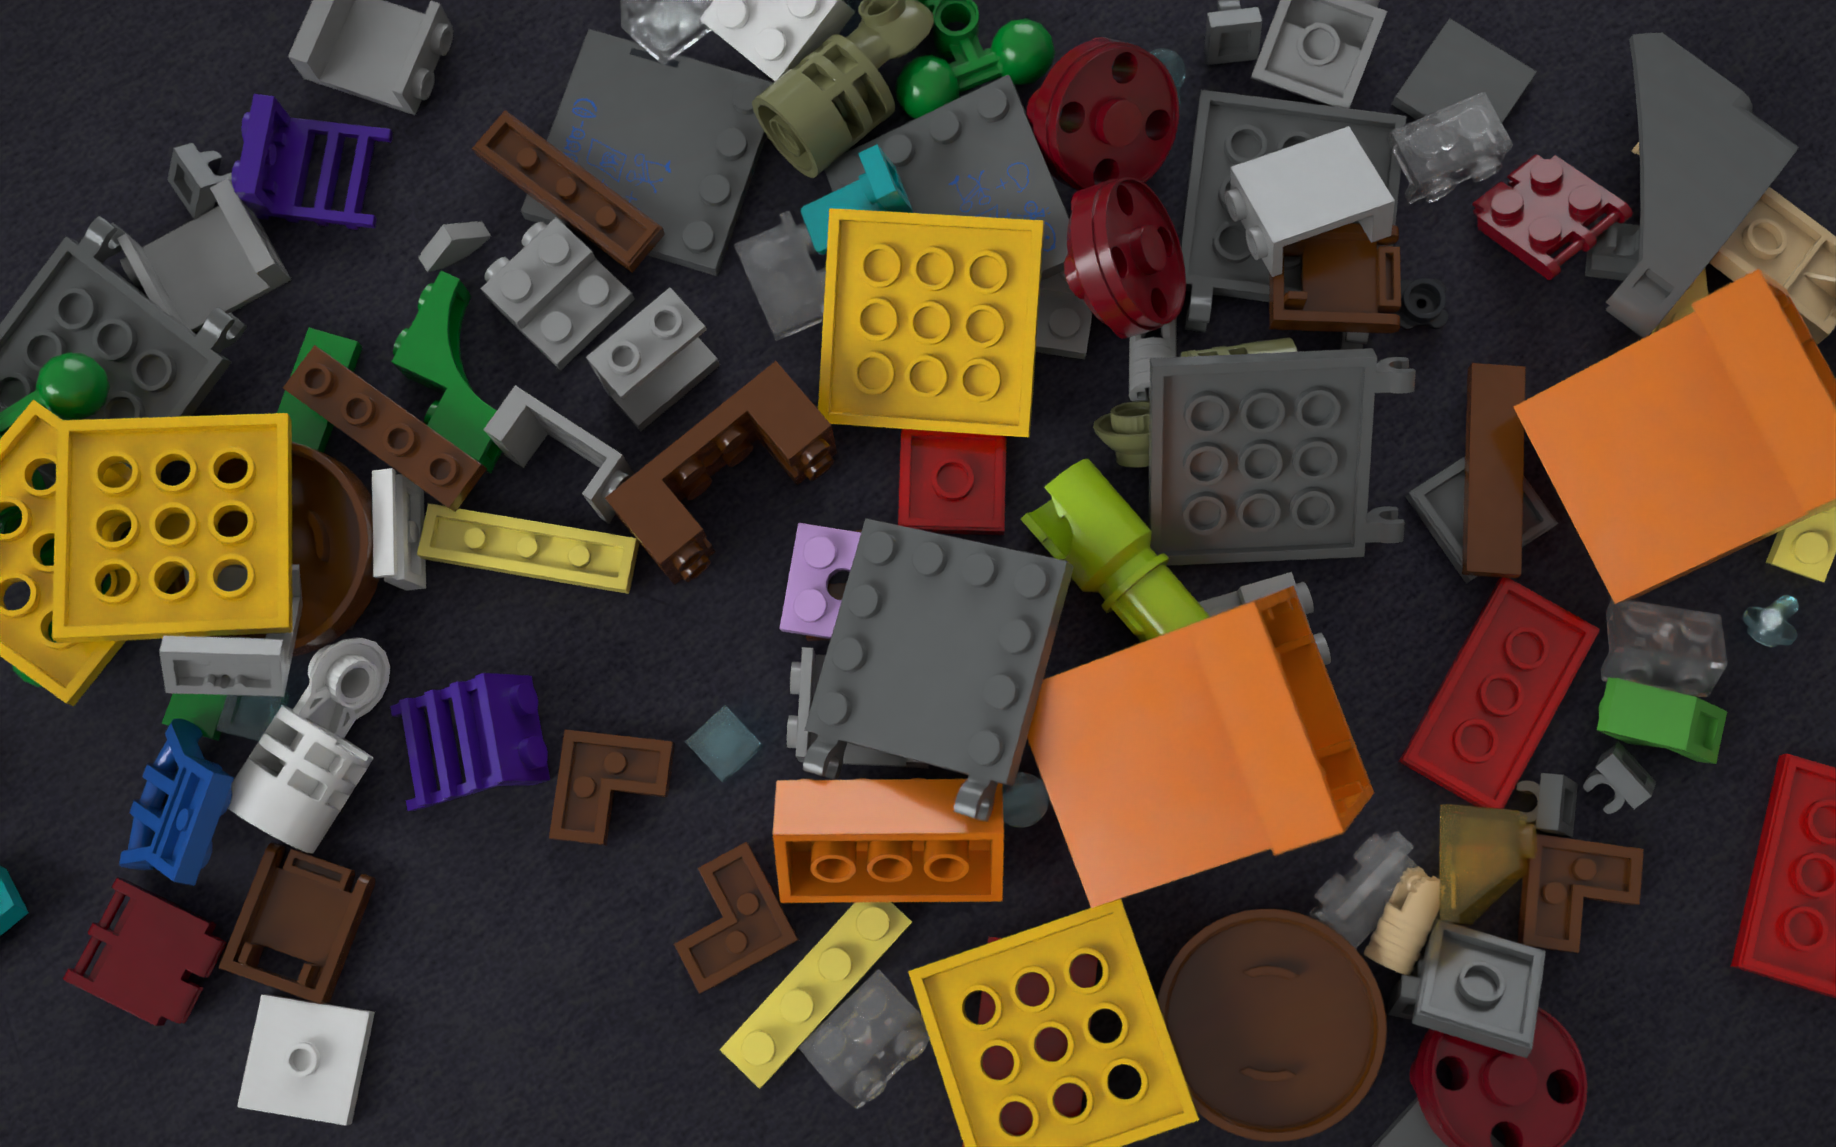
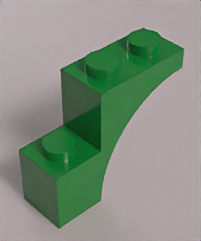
[391,271,502,474]

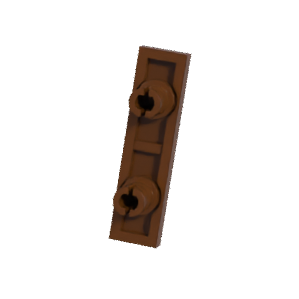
[283,345,487,512]

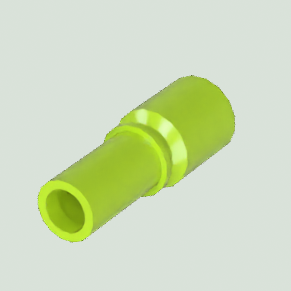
[1021,459,1210,643]

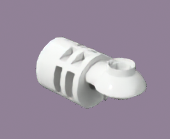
[228,638,390,854]

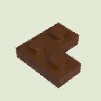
[549,729,675,846]
[1517,833,1644,953]
[674,842,799,994]

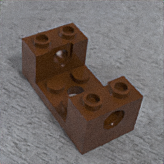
[605,361,837,585]

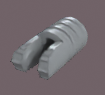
[1129,317,1177,402]

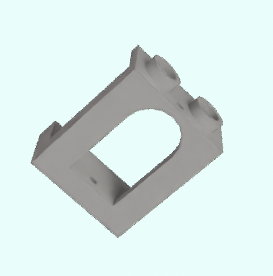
[159,564,303,696]

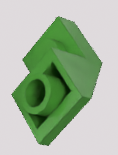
[1597,677,1727,764]

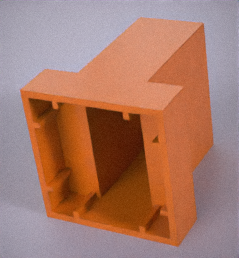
[1513,269,1836,604]
[1027,586,1374,908]

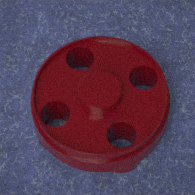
[1027,37,1179,191]
[1064,177,1186,339]
[1409,1007,1587,1147]

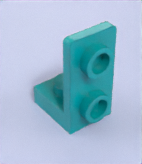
[801,144,914,255]

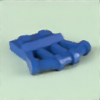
[119,718,234,886]

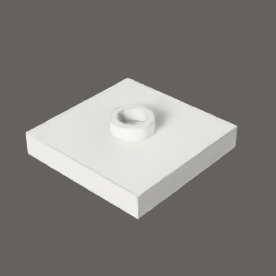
[237,994,375,1125]

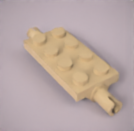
[1631,142,1836,345]

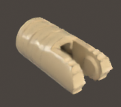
[1364,866,1446,976]

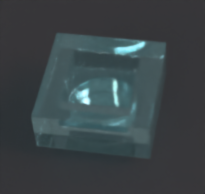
[216,691,291,741]
[685,705,763,783]

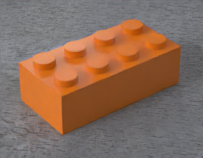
[773,778,1004,903]

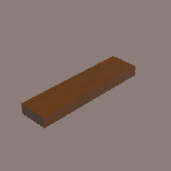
[472,110,665,273]
[1462,363,1526,578]

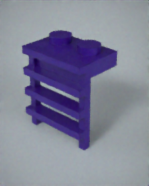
[232,94,393,230]
[390,673,550,811]

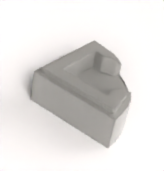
[418,221,491,272]

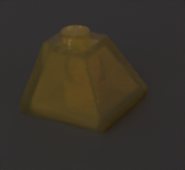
[1440,804,1537,925]

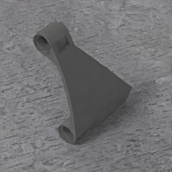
[1606,32,1799,338]

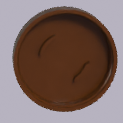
[166,442,380,657]
[1158,909,1386,1142]

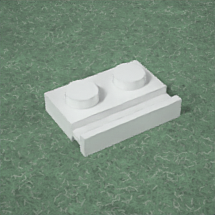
[372,468,426,590]

